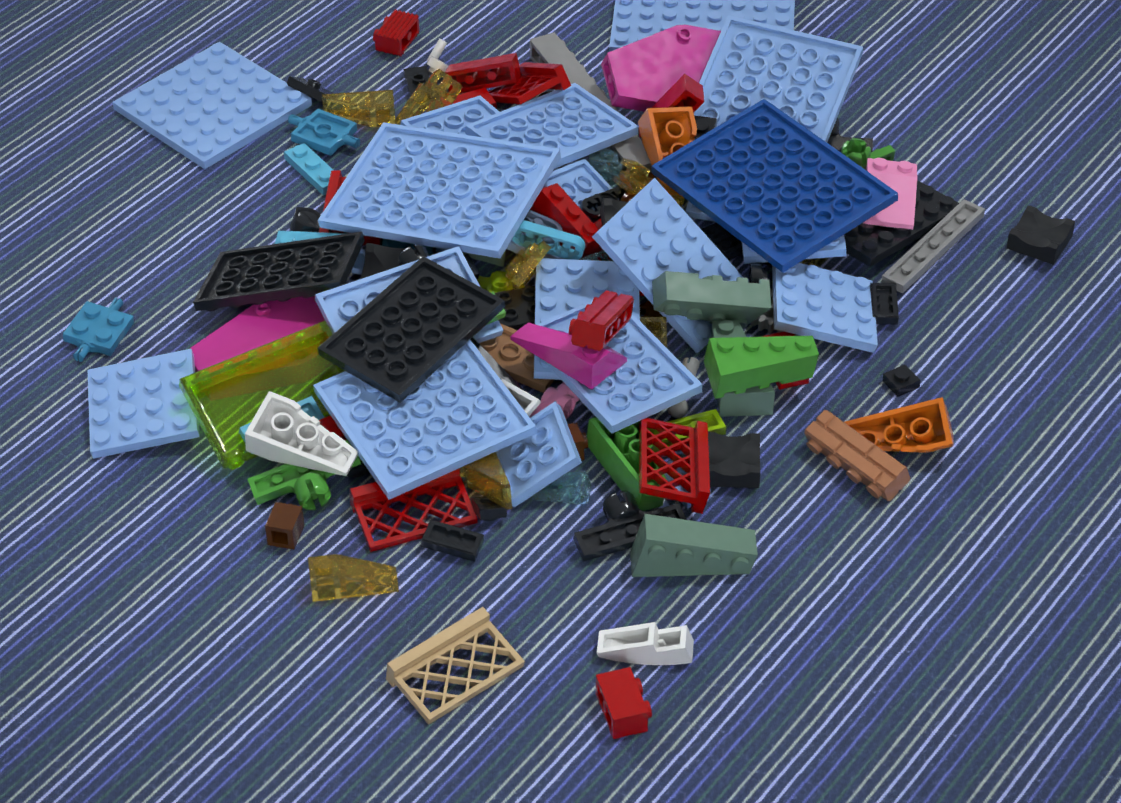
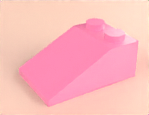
[863,158,917,230]

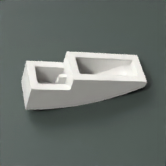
[597,622,694,665]

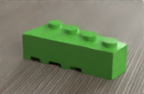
[704,336,819,399]
[587,417,666,511]

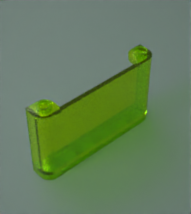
[179,321,345,470]

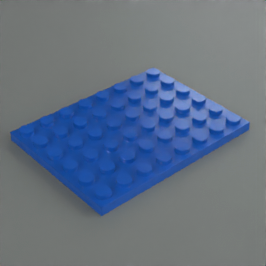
[651,99,898,273]

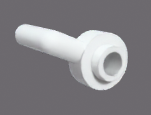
[427,38,448,77]

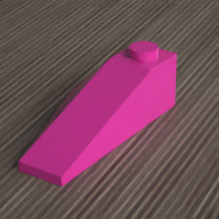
[510,323,627,390]

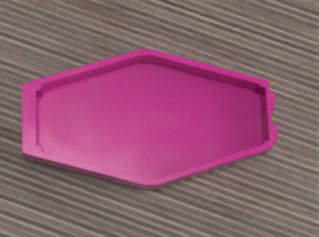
[601,24,721,112]
[190,296,333,402]

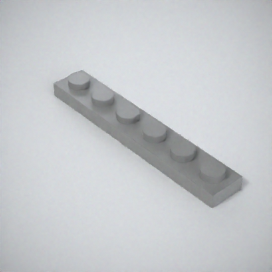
[881,199,985,294]

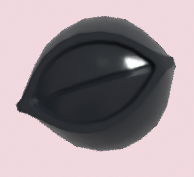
[290,207,321,232]

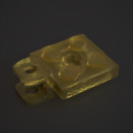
[394,69,462,125]
[613,158,685,207]
[504,241,551,290]

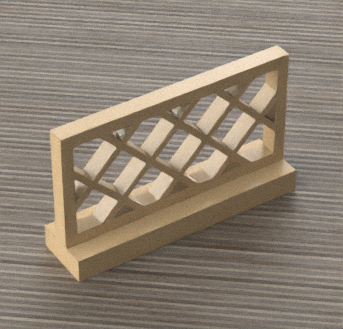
[386,607,525,724]

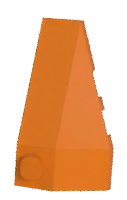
[638,107,697,199]
[844,397,954,453]

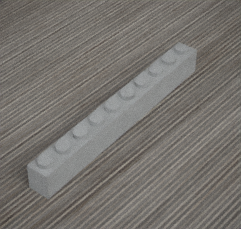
[530,32,652,183]

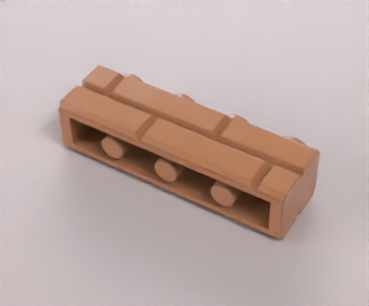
[804,410,911,501]

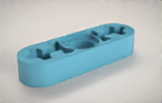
[512,220,585,260]

